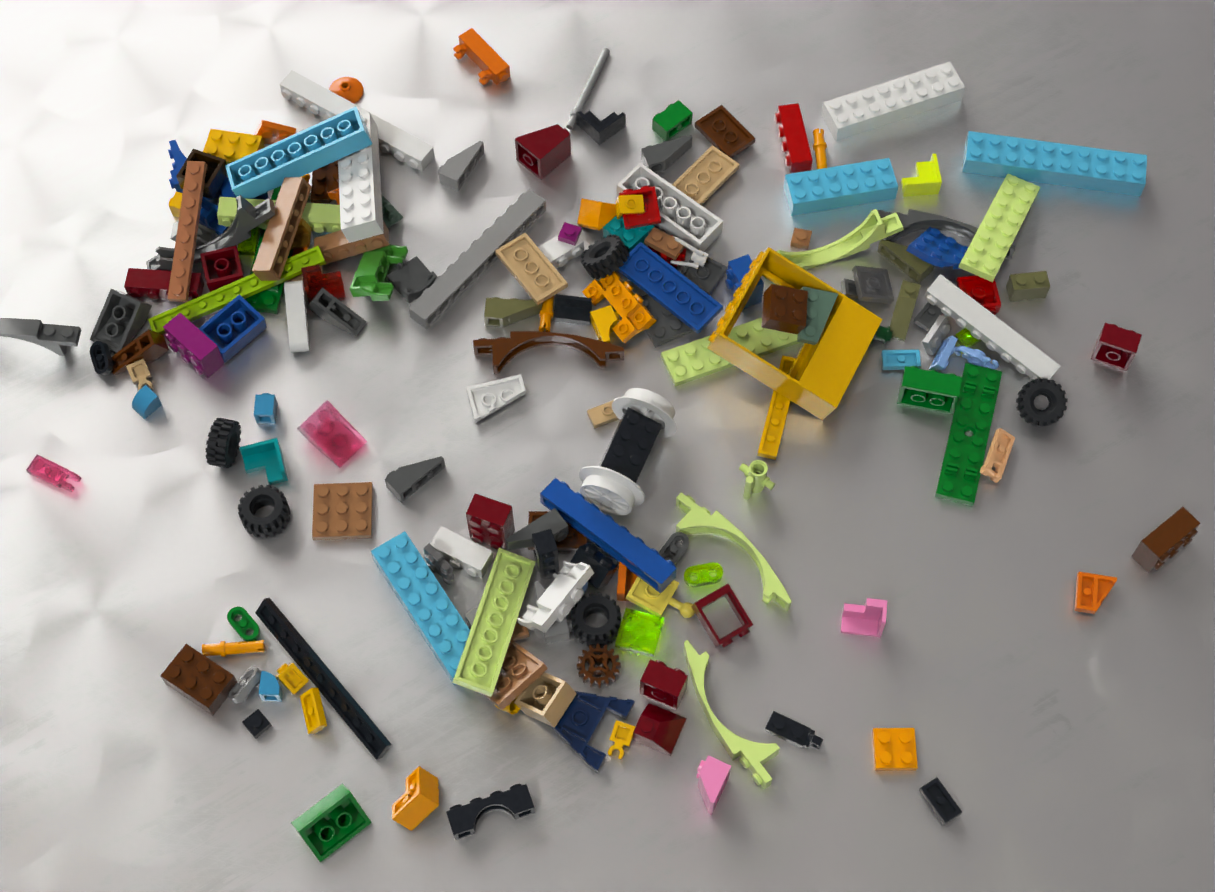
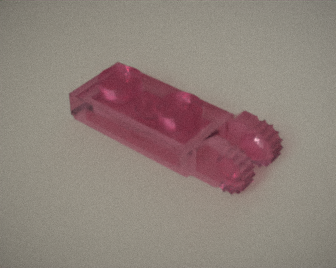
[26,455,82,492]

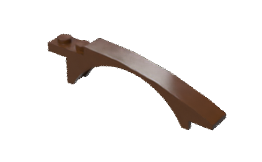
[473,331,624,374]

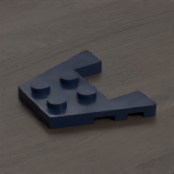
[552,691,635,773]

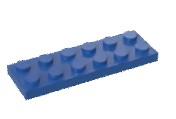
[618,242,723,334]

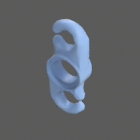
[954,346,999,370]

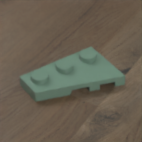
[797,286,838,345]

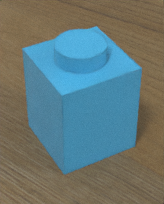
[254,393,278,424]

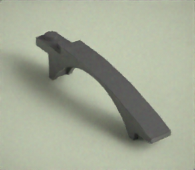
[146,195,275,271]
[872,209,1015,259]
[0,318,82,356]

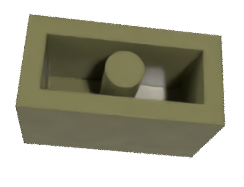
[1006,271,1050,302]

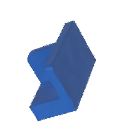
[199,198,229,235]

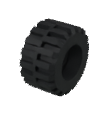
[238,485,291,539]
[571,592,621,648]

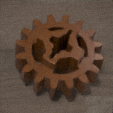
[577,644,621,689]

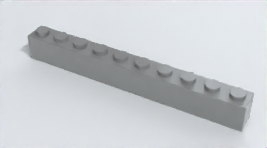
[409,189,546,329]

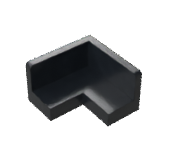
[576,110,626,145]

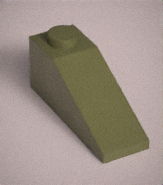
[877,239,934,284]
[890,280,921,342]

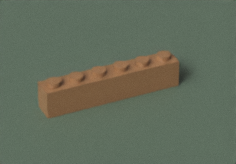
[252,177,312,281]

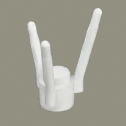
[670,236,709,269]

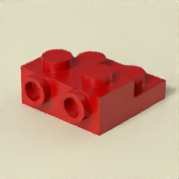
[619,186,661,230]
[956,276,1001,315]

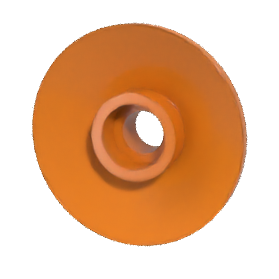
[329,77,364,104]

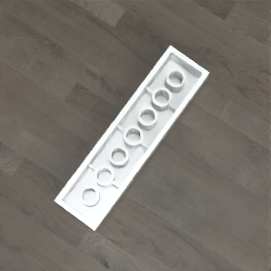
[821,61,965,141]
[338,113,384,243]

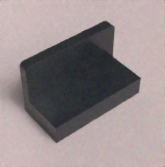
[553,294,592,326]

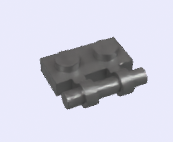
[423,543,454,585]

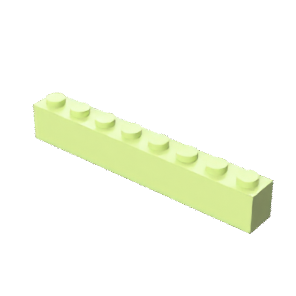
[217,197,341,233]

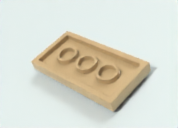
[672,145,740,206]
[495,233,568,306]

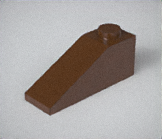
[112,329,169,375]

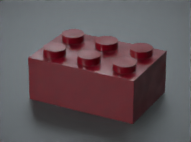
[466,494,515,550]

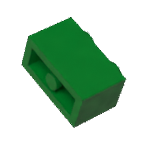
[652,100,693,141]

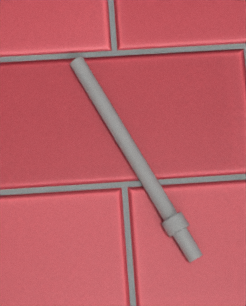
[566,48,610,130]

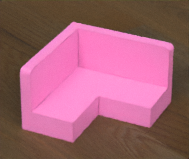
[841,598,887,638]

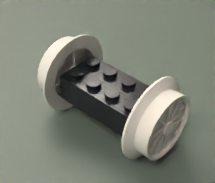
[579,388,677,515]

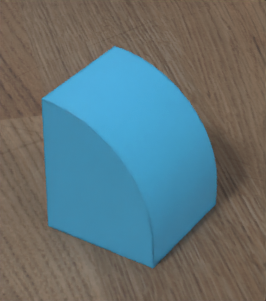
[132,385,162,419]
[258,671,283,702]

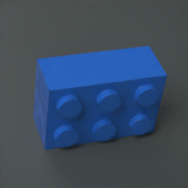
[198,294,267,363]

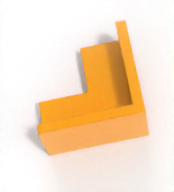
[392,766,439,831]

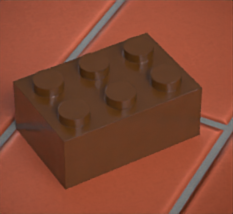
[1131,507,1200,573]
[160,644,238,716]

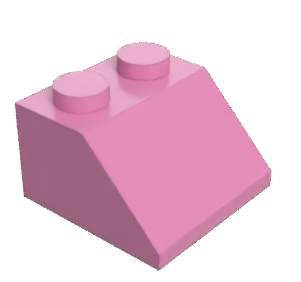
[696,755,731,815]

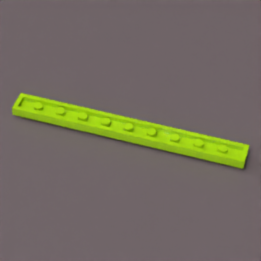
[148,245,326,335]

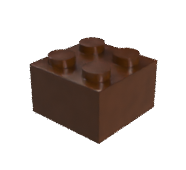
[762,284,808,334]

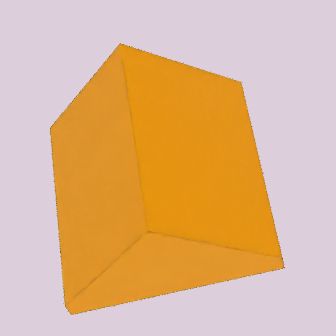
[577,198,616,231]

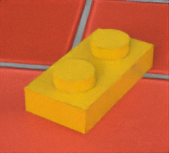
[300,688,327,734]

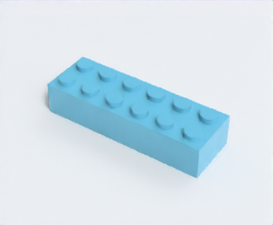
[783,158,898,216]

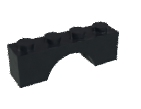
[446,784,535,840]

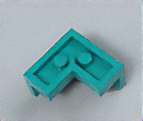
[239,438,288,485]

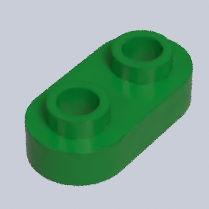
[227,607,260,641]

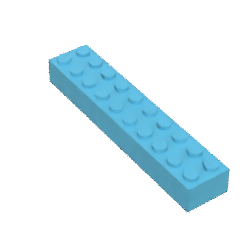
[962,131,1147,197]

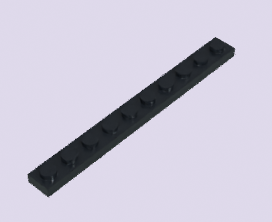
[255,598,392,760]

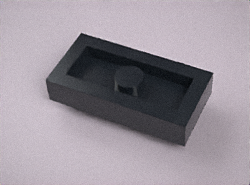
[919,777,962,825]

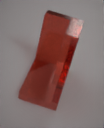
[301,264,346,303]

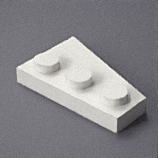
[466,374,526,423]

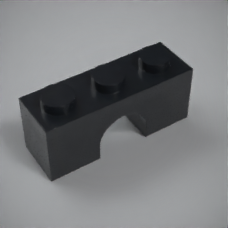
[532,529,559,578]

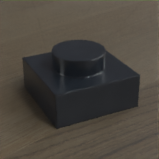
[242,709,272,739]

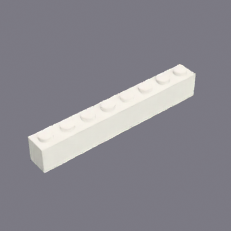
[924,274,1060,381]

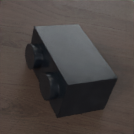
[570,543,618,589]

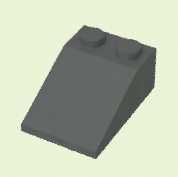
[89,289,152,353]

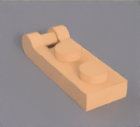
[980,428,1015,483]

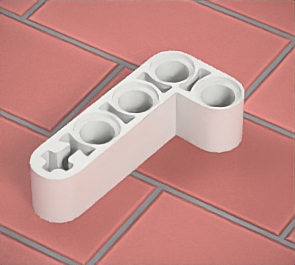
[284,280,310,353]

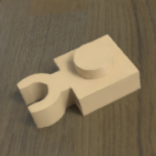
[126,359,154,390]

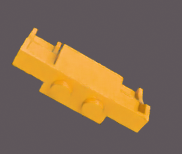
[582,271,657,343]

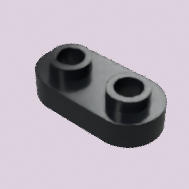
[90,341,114,376]

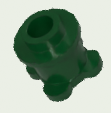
[871,325,893,344]

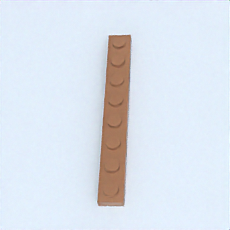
[167,161,207,302]

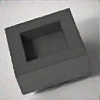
[841,278,859,301]

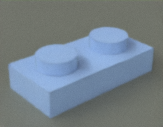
[929,335,958,372]

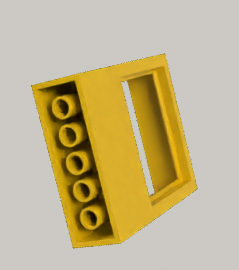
[707,247,883,420]

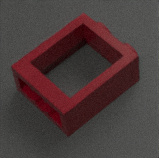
[691,584,753,648]

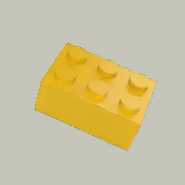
[203,129,265,164]

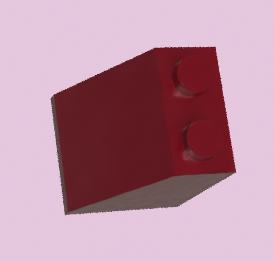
[515,124,571,180]

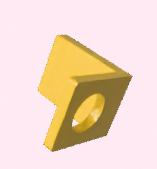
[615,195,644,219]

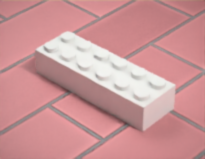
[617,163,723,251]

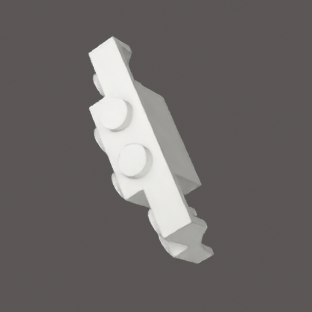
[517,561,594,633]

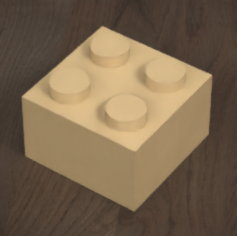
[514,672,577,728]

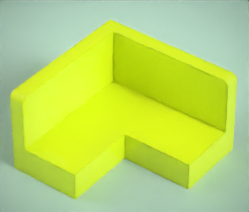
[901,153,942,197]

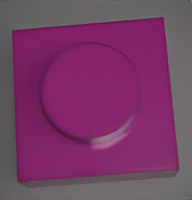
[558,222,582,246]

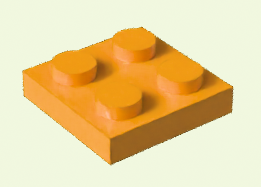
[872,728,918,771]

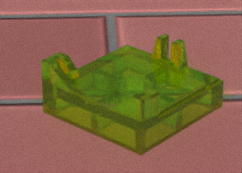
[615,608,665,658]

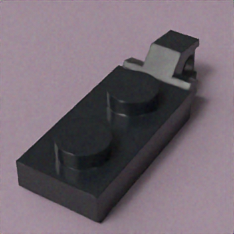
[764,711,823,750]

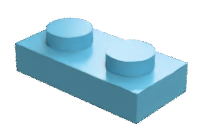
[881,350,921,370]

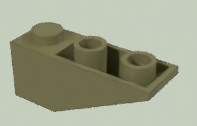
[484,297,542,327]

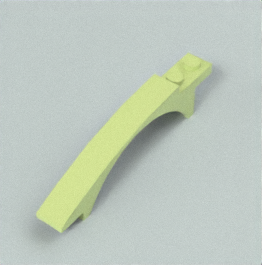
[764,209,904,279]
[676,492,792,611]
[684,640,780,789]

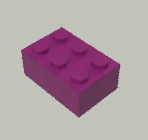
[163,313,225,378]

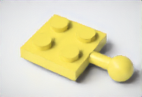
[625,577,695,618]

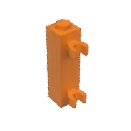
[453,28,510,85]

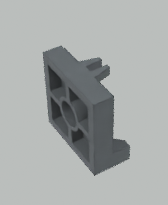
[387,256,437,304]

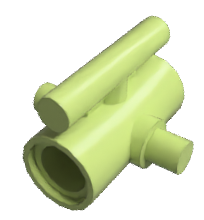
[739,460,775,500]

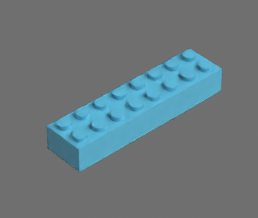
[225,106,372,199]
[371,531,470,685]

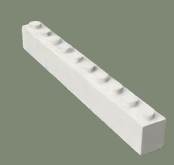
[279,70,435,172]

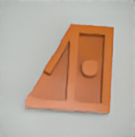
[254,120,296,144]
[1074,572,1117,614]

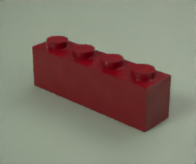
[124,268,204,301]

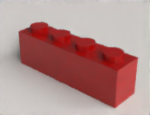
[775,103,813,173]

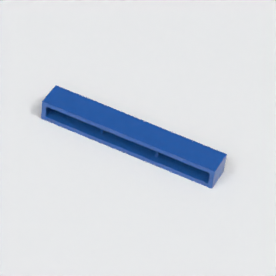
[540,478,677,593]

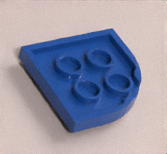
[906,227,968,269]

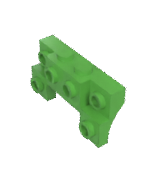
[349,244,408,301]

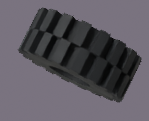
[580,235,629,279]
[1016,378,1068,427]
[205,418,241,468]

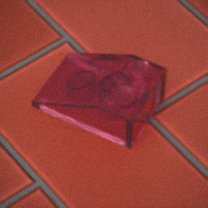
[297,400,367,468]

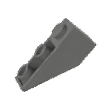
[641,135,692,173]

